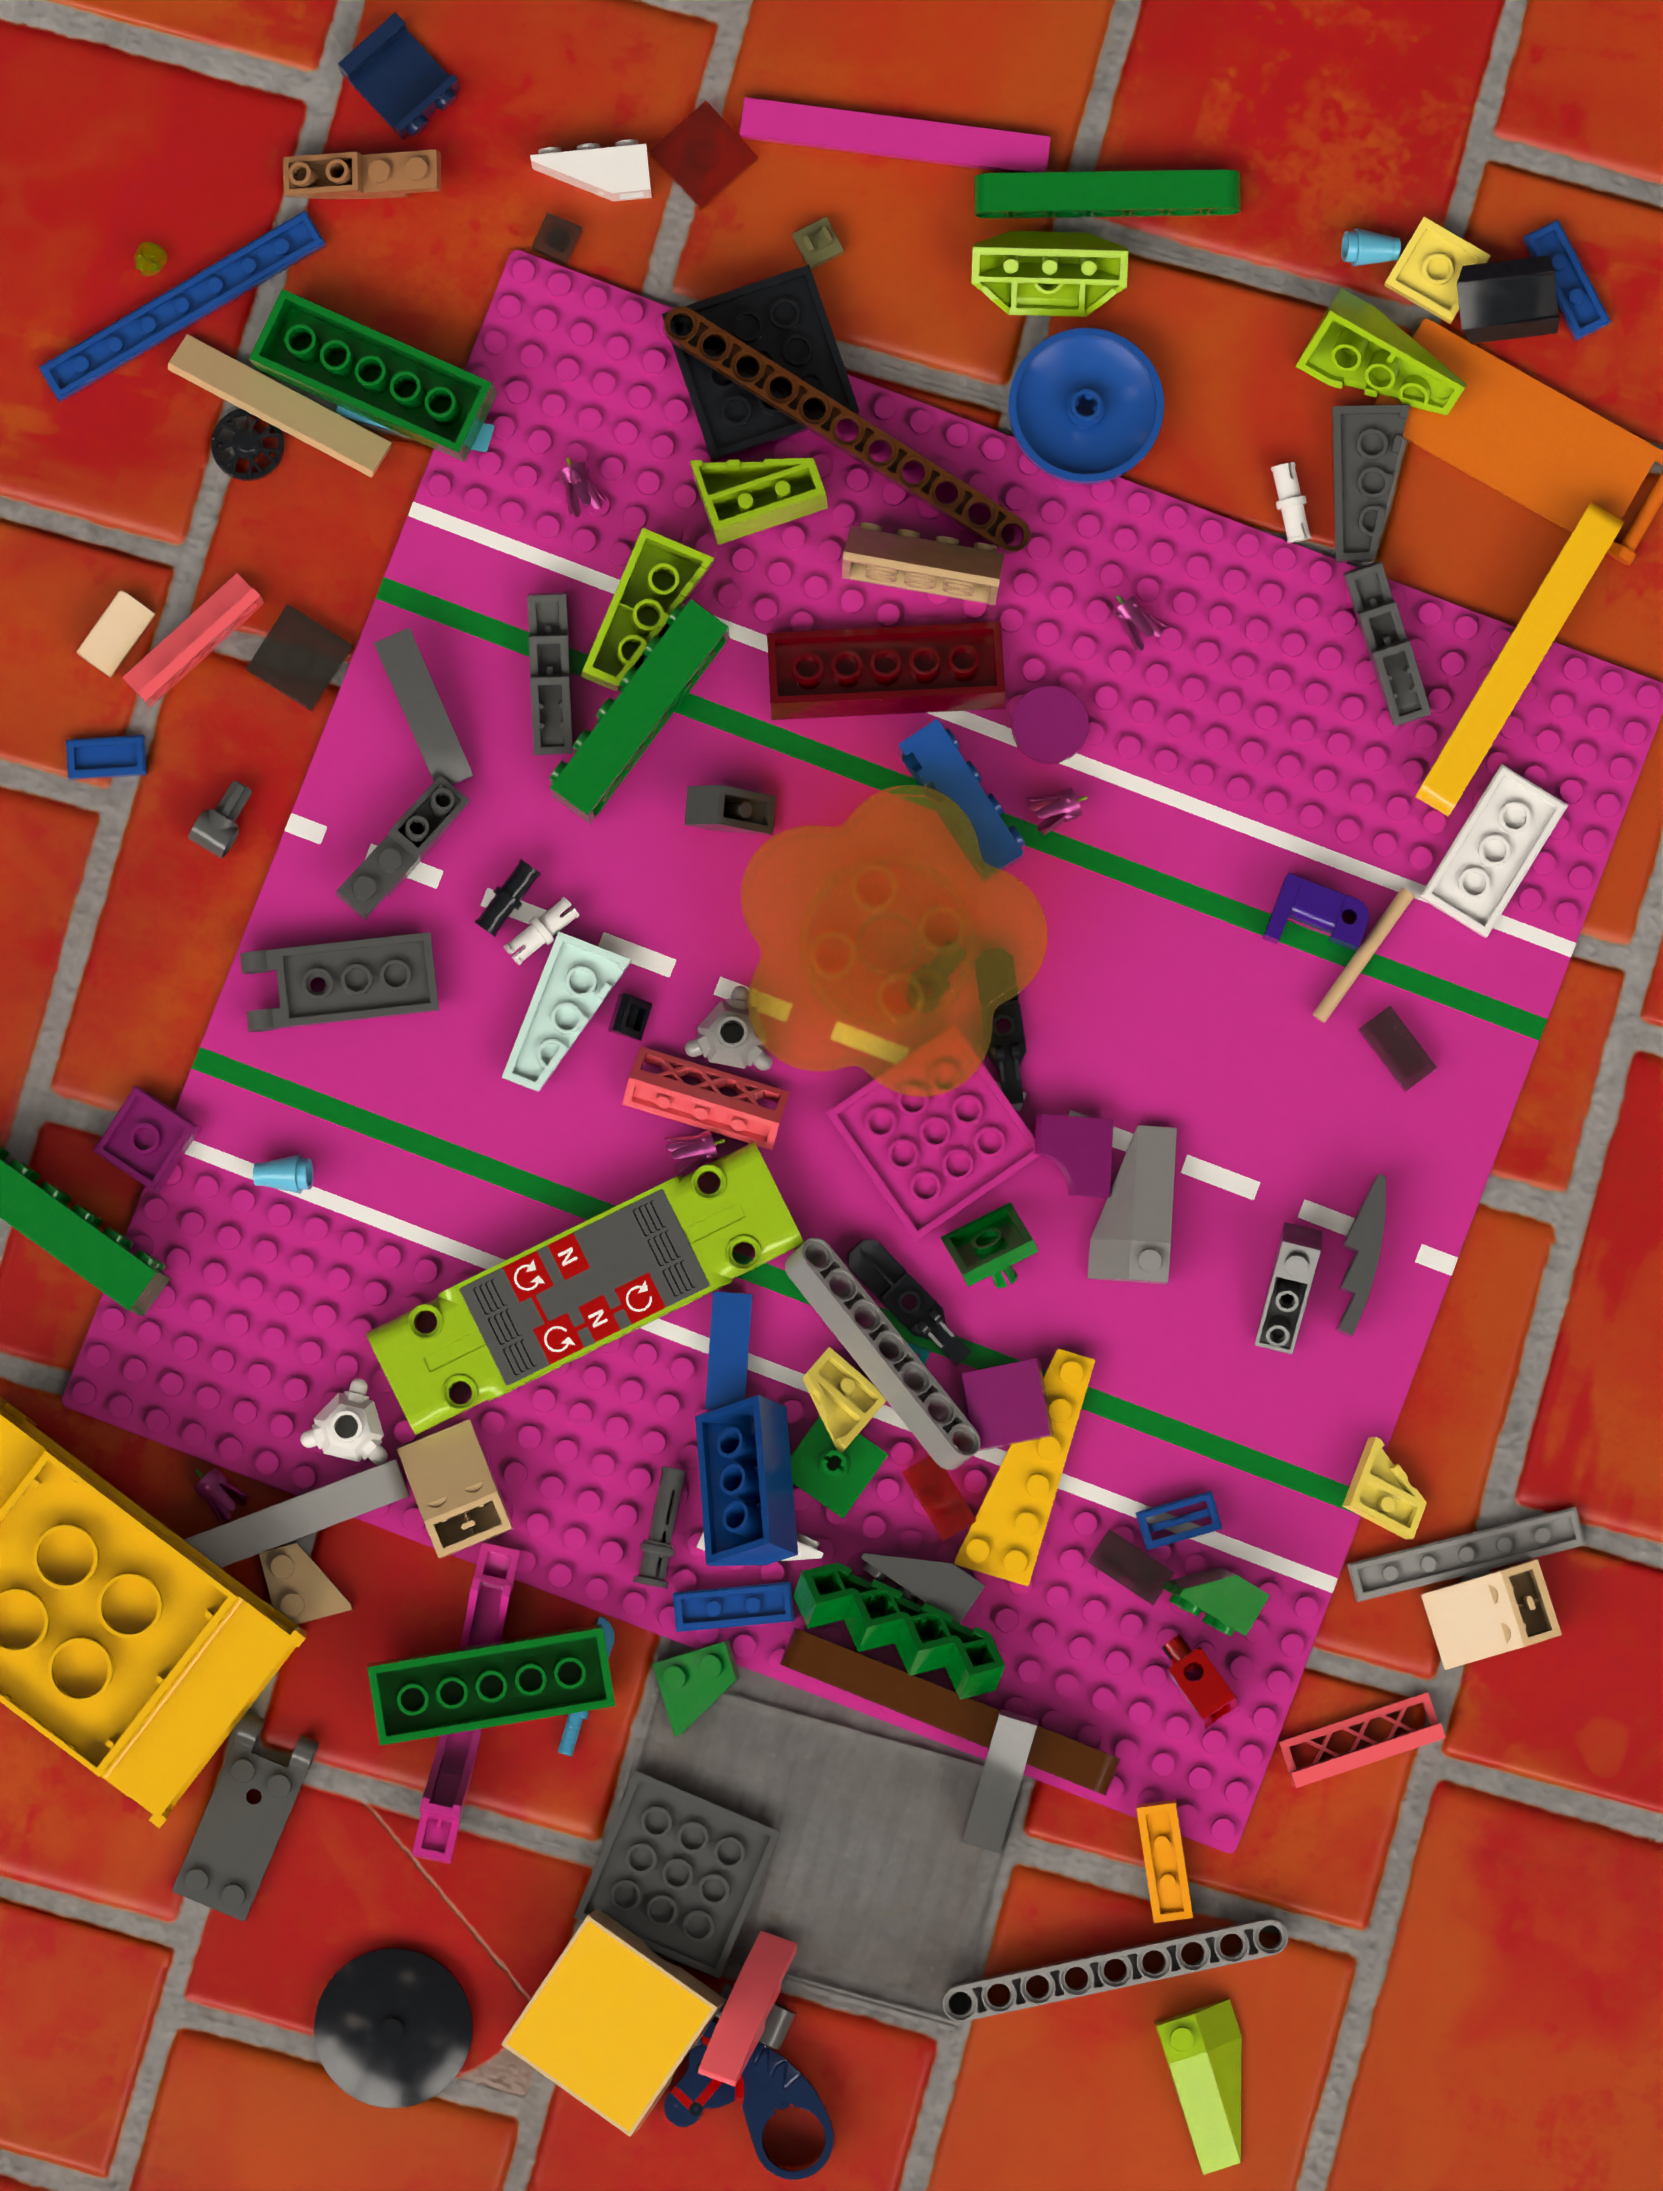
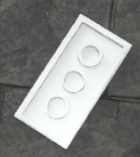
[1419,764,1568,938]

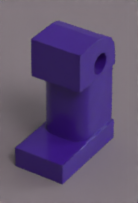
[1262,873,1369,951]

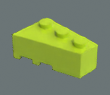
[690,458,828,545]

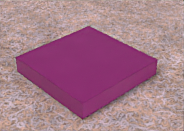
[93,1085,201,1194]
[961,1358,1053,1451]

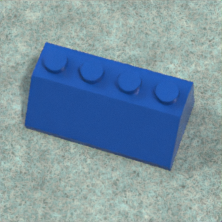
[695,1395,798,1566]

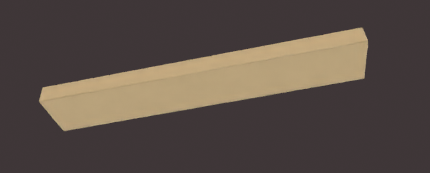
[167,334,392,478]

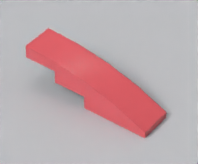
[698,1930,798,2087]

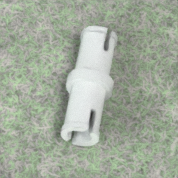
[1271,462,1312,544]
[503,897,580,965]

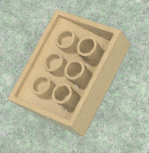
[842,522,1004,605]

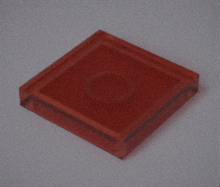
[649,101,758,210]

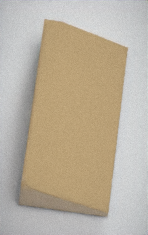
[76,589,156,678]

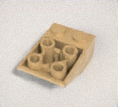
[397,1419,514,1559]
[1420,1559,1562,1670]

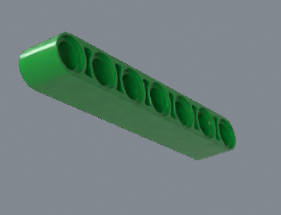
[974,170,1241,219]

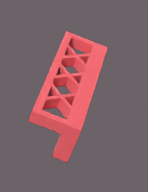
[122,573,265,708]
[622,1046,790,1150]
[1278,1692,1446,1788]

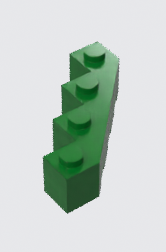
[793,1562,1005,1700]

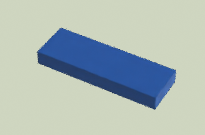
[1522,220,1611,342]
[705,1292,752,1410]
[673,1582,794,1632]

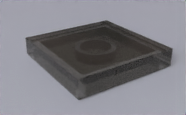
[245,604,354,712]

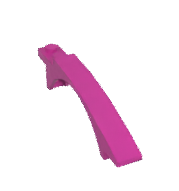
[412,1542,521,1864]

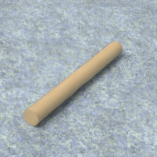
[1312,888,1415,1023]

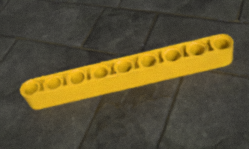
[1415,502,1625,817]

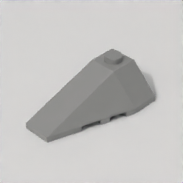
[1087,1125,1177,1285]

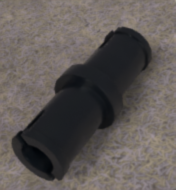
[475,859,541,937]

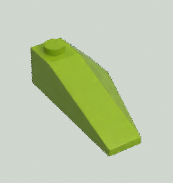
[1295,288,1467,416]
[1154,1999,1242,2175]

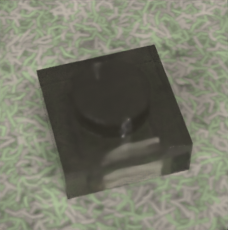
[532,212,583,265]

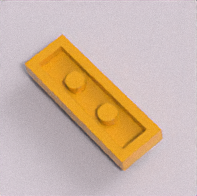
[1136,1799,1193,1923]

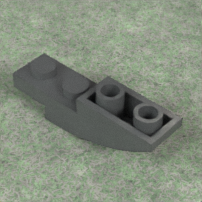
[335,775,470,920]

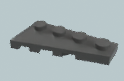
[1331,405,1410,563]

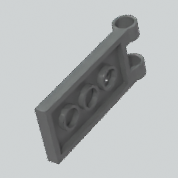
[240,932,439,1032]
[172,1712,320,1922]

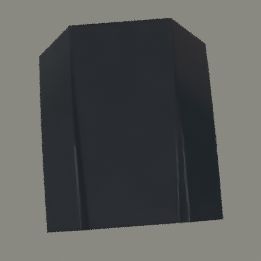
[1457,255,1560,344]

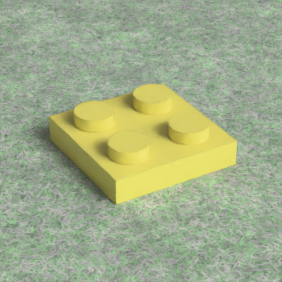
[1384,217,1491,324]

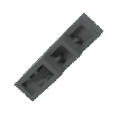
[1343,561,1431,726]
[527,592,573,755]
[374,627,474,785]
[1336,1174,1386,1337]
[962,1709,1039,1854]

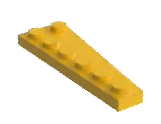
[954,1349,1095,1587]

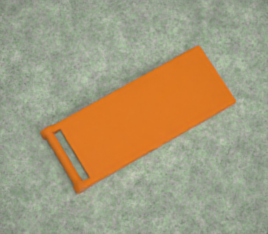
[1374,318,1663,566]

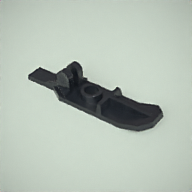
[974,948,1026,1104]
[848,1239,971,1365]

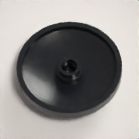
[314,1948,473,2108]

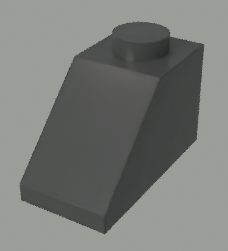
[684,785,776,835]

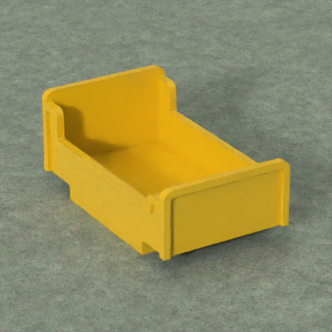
[0,1396,308,1829]

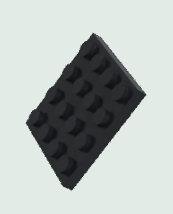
[662,265,859,462]

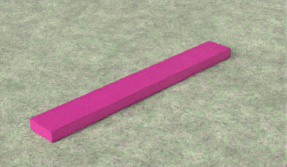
[739,97,1051,173]

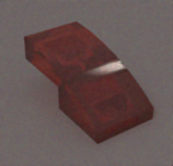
[901,1455,977,1541]

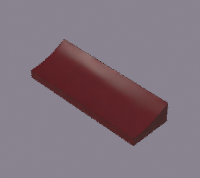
[767,621,1005,720]

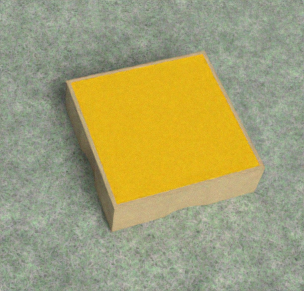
[501,1908,726,2137]

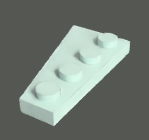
[502,931,632,1092]

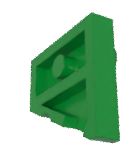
[653,1640,740,1737]

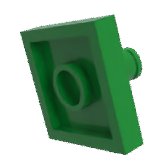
[941,1202,1038,1288]
[791,1416,889,1519]

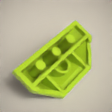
[971,231,1129,317]

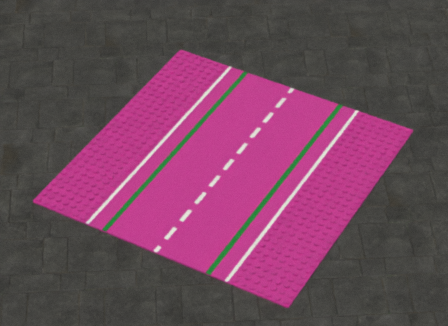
[62,250,1663,1853]

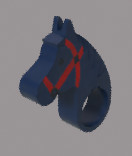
[664,2019,834,2180]

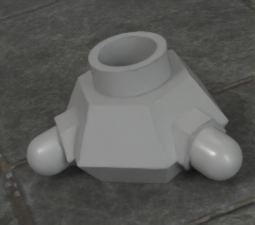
[685,986,773,1071]

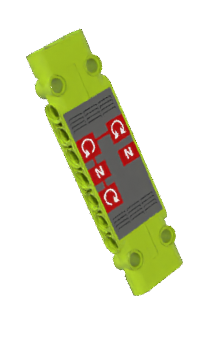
[366,1142,804,1435]

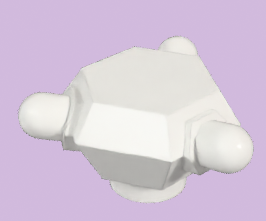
[300,1378,388,1465]

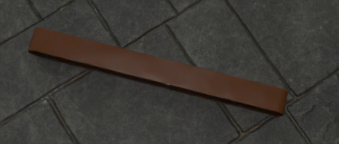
[663,307,1030,554]

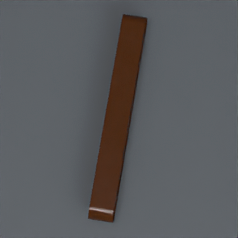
[780,1627,1121,1796]

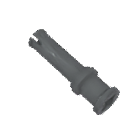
[633,1467,687,1589]

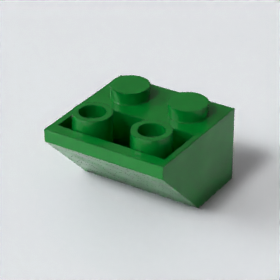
[1162,1567,1270,1637]

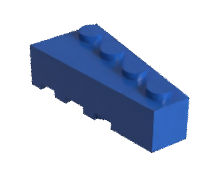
[898,718,1026,883]

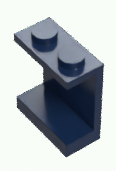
[338,12,460,140]

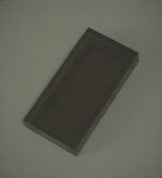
[1358,1006,1437,1092]
[1087,1529,1175,1606]

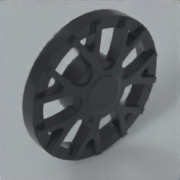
[211,409,284,481]

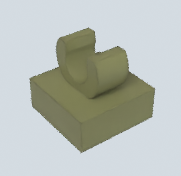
[792,217,844,270]

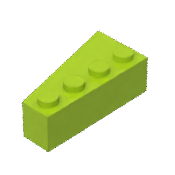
[581,528,715,692]

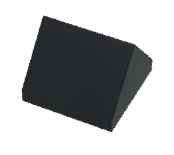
[608,993,652,1041]

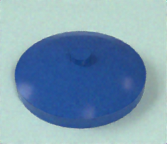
[1008,328,1164,484]

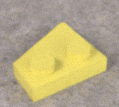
[802,1347,887,1453]
[1343,1437,1427,1540]

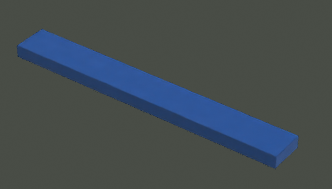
[38,210,326,403]

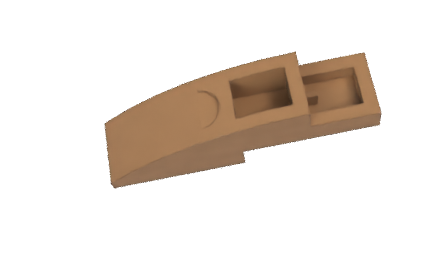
[283,149,441,199]

